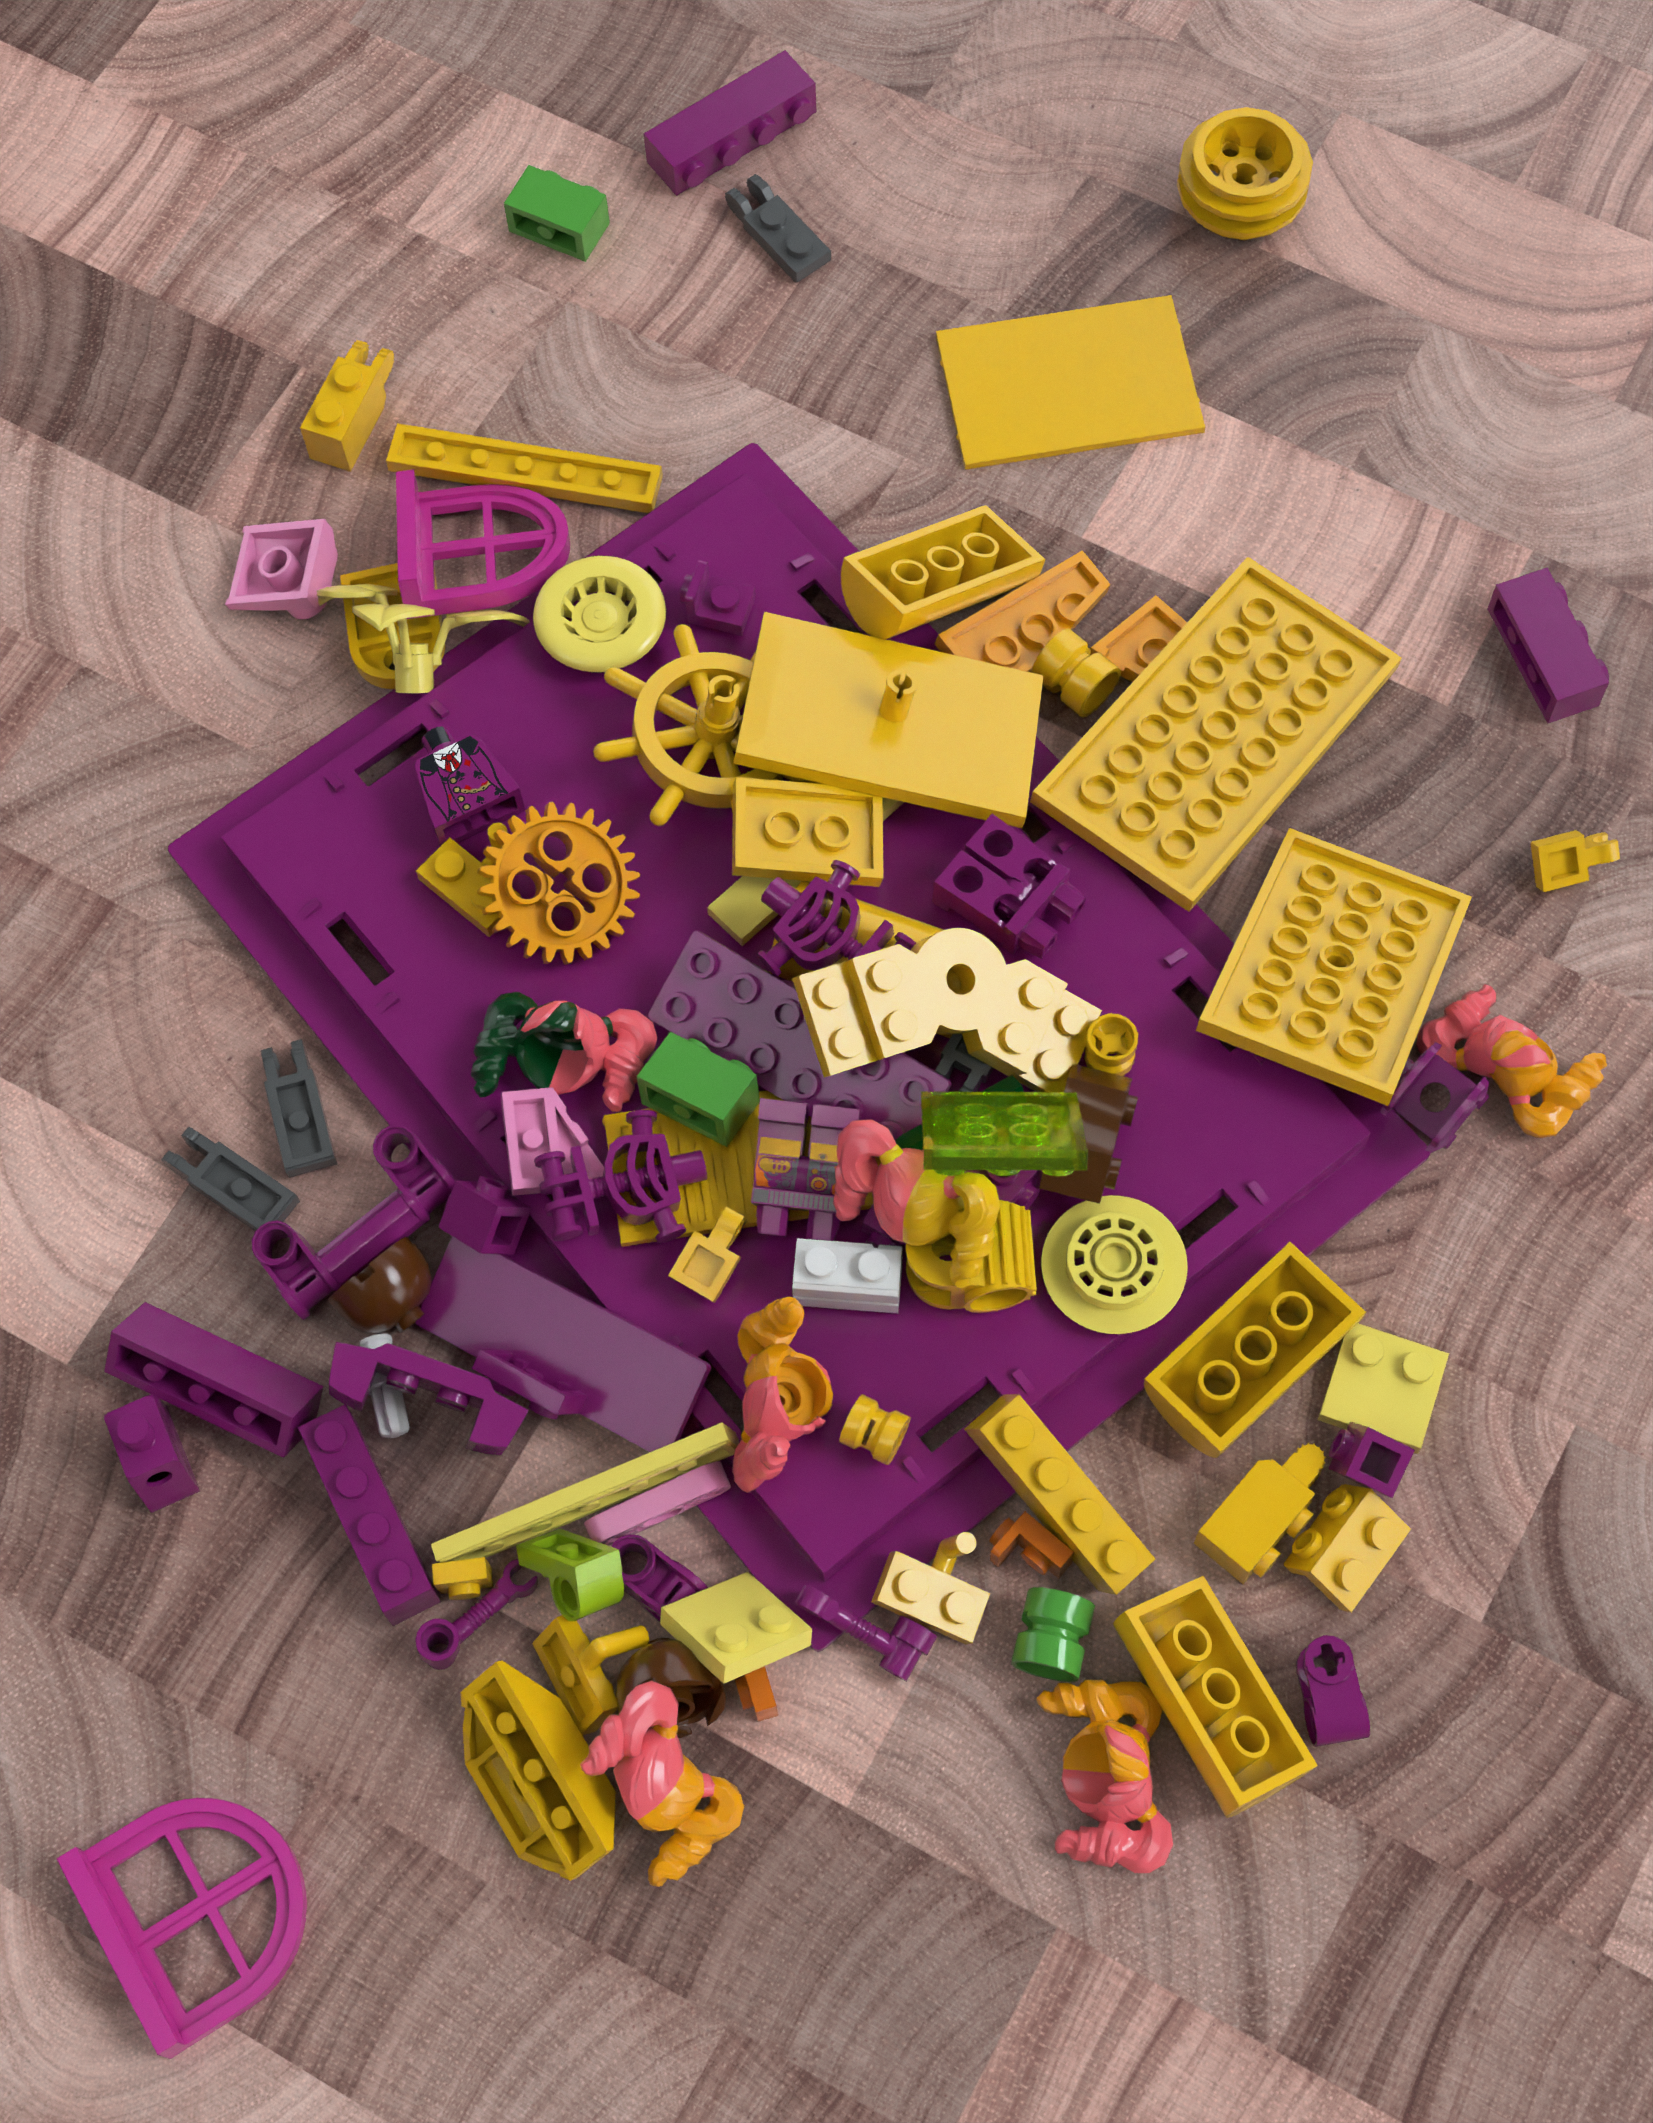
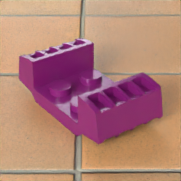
[329,1342,529,1455]

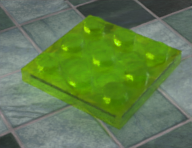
[920,1091,1088,1176]

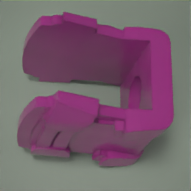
[1380,1042,1489,1153]

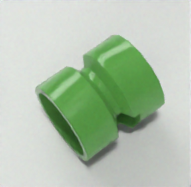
[1011,1587,1095,1682]

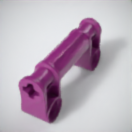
[252,1125,457,1320]

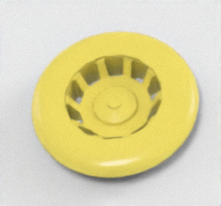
[533,556,666,672]
[1041,1195,1188,1334]

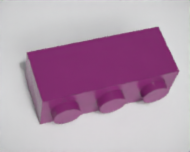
[1487,567,1609,724]

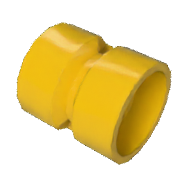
[1031,628,1121,718]

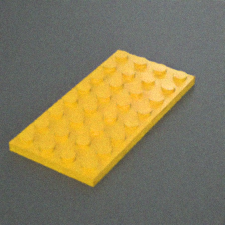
[1030,557,1402,912]

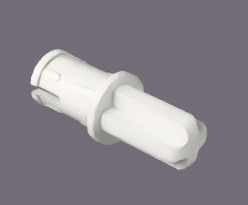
[360,1334,410,1438]

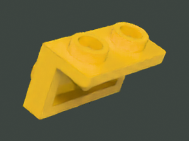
[1284,1484,1411,1613]

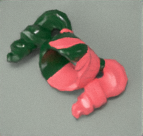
[471,992,657,1112]

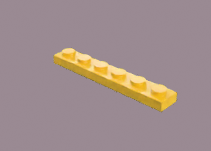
[386,423,663,513]

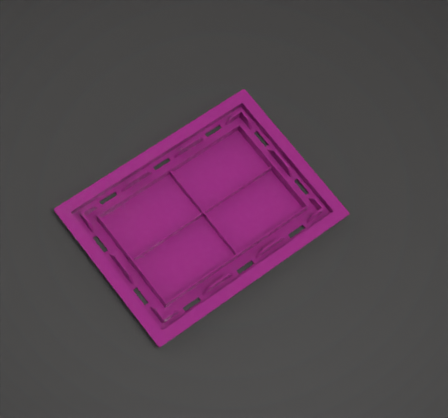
[168,443,1430,1652]

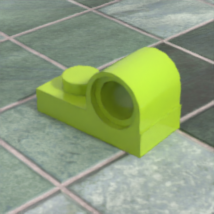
[516,1528,624,1621]

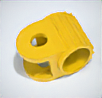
[906,1200,1037,1313]

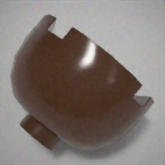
[328,1237,432,1334]
[616,1638,726,1738]

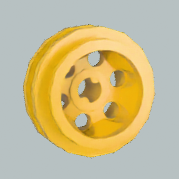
[1177,107,1313,240]

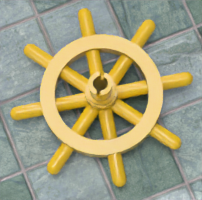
[593,624,822,826]

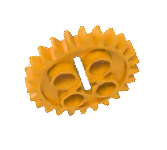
[477,802,640,965]

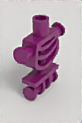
[757,860,916,977]
[534,1110,707,1244]

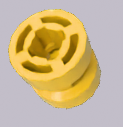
[1084,1013,1138,1076]
[839,1394,911,1465]

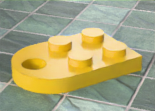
[340,563,445,689]

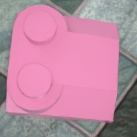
[225,519,338,619]

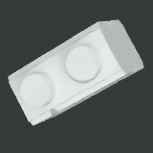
[792,1238,902,1313]

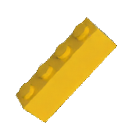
[964,1394,1155,1595]

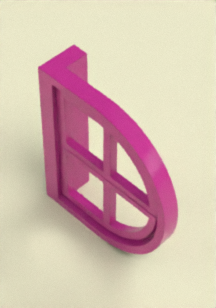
[396,469,570,619]
[56,1798,307,2059]

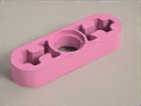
[584,1461,731,1546]

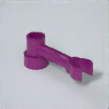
[415,1559,538,1670]
[795,1585,937,1682]

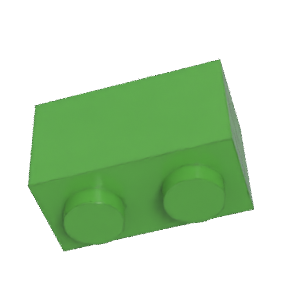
[504,165,610,262]
[637,1032,760,1147]

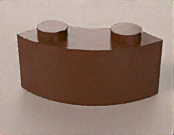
[1039,1064,1138,1204]

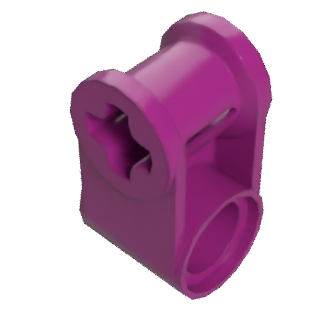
[611,1534,708,1622]
[1296,1635,1370,1747]

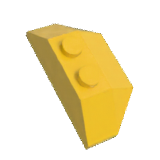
[460,1660,616,1881]

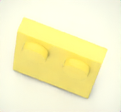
[1318,1323,1449,1454]
[660,1572,812,1684]

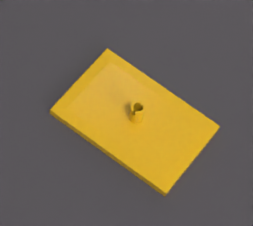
[733,612,1043,828]
[1196,828,1472,1106]

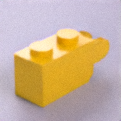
[300,340,395,472]
[1193,1443,1326,1584]

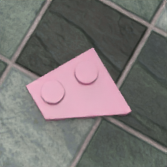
[501,1087,604,1196]

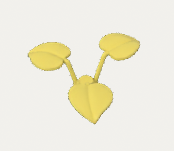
[317,584,530,693]

